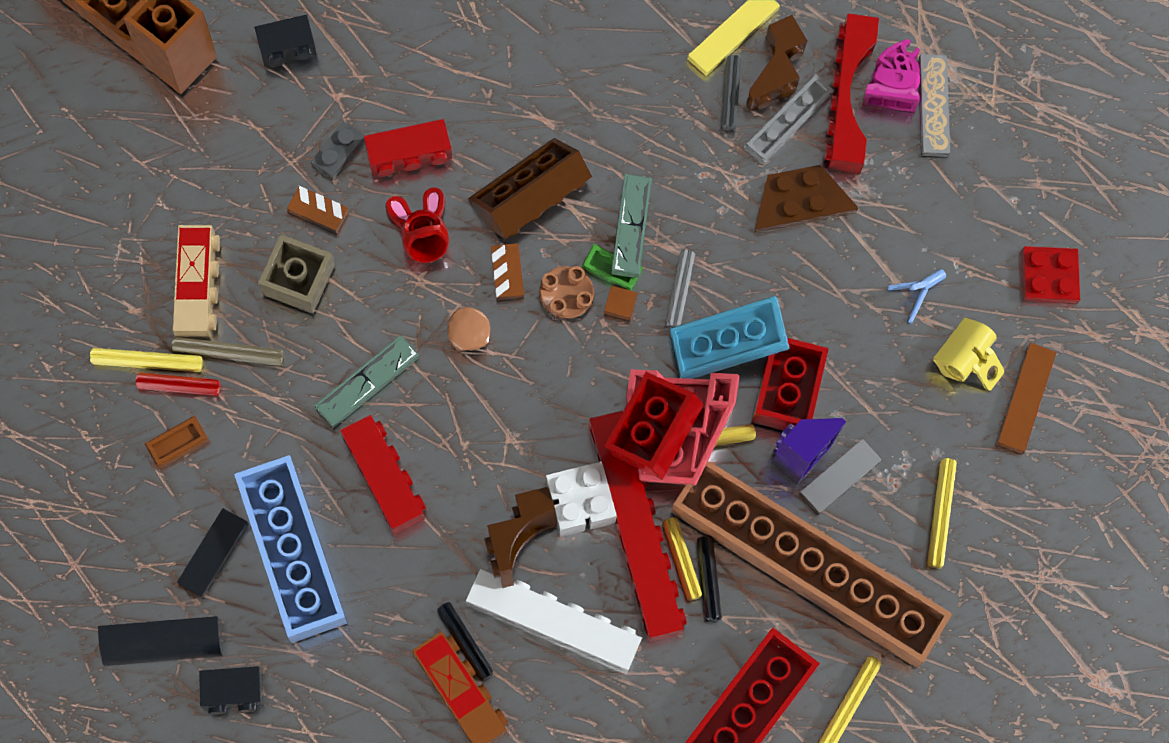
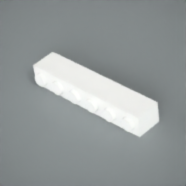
[466,568,642,675]

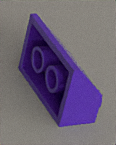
[771,418,846,484]

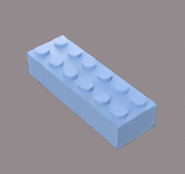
[234,455,347,643]

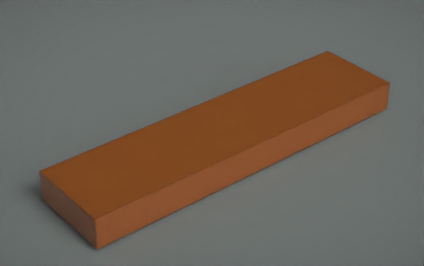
[996,342,1057,455]

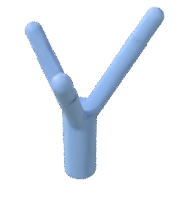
[887,269,946,323]

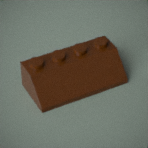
[468,138,592,239]

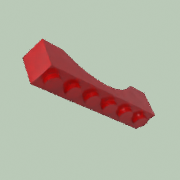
[824,13,879,174]

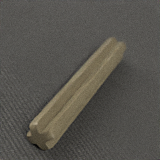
[172,337,284,366]

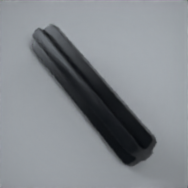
[697,536,722,622]
[437,602,493,681]

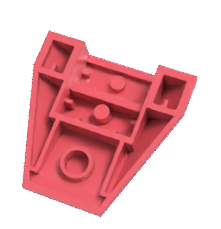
[626,369,739,485]

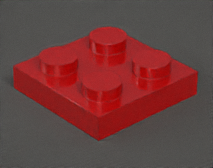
[1021,246,1080,304]

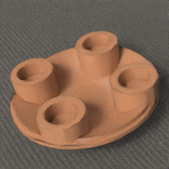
[539,266,594,318]

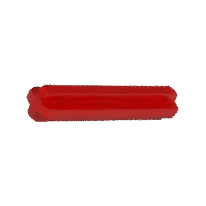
[135,373,221,396]

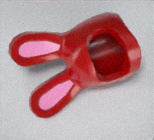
[385,187,450,263]

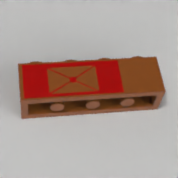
[412,631,508,743]

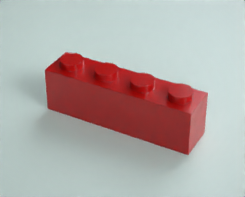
[340,415,426,535]

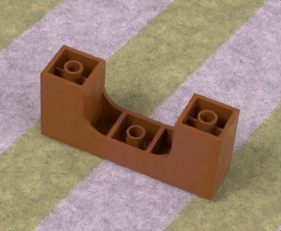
[62,0,217,94]

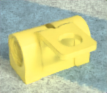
[933,317,1004,391]

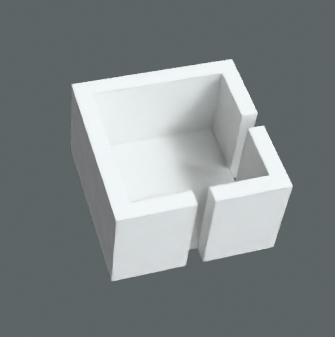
[545,461,617,537]

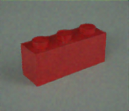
[364,119,452,177]

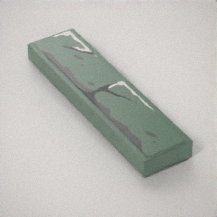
[611,174,652,278]
[314,335,419,429]

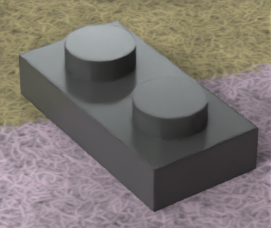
[311,121,365,180]

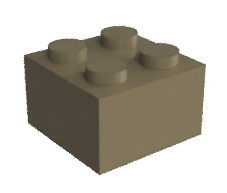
[258,234,335,314]

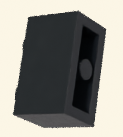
[254,14,317,67]
[199,666,264,715]

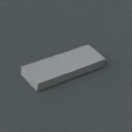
[800,439,882,515]

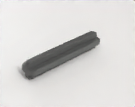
[722,55,741,131]

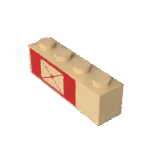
[173,225,220,340]

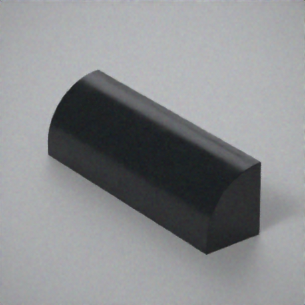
[98,616,223,666]

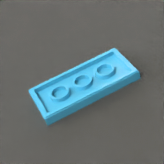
[670,296,790,379]

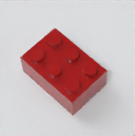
[751,338,829,430]
[604,372,704,480]

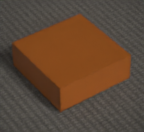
[604,286,638,321]

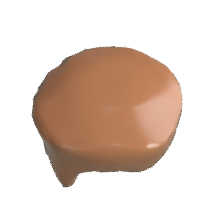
[447,307,490,352]

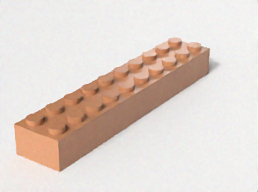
[671,461,952,668]

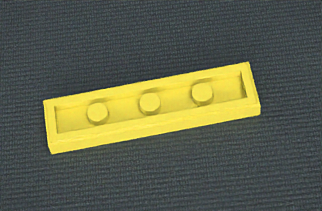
[687,0,780,77]

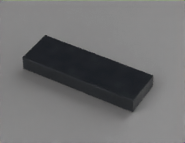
[177,508,249,598]

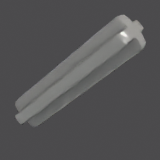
[666,250,695,328]

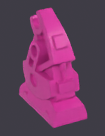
[862,39,920,113]

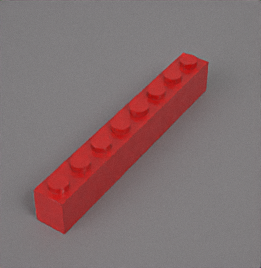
[589,410,687,643]

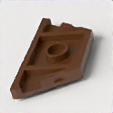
[755,165,858,233]

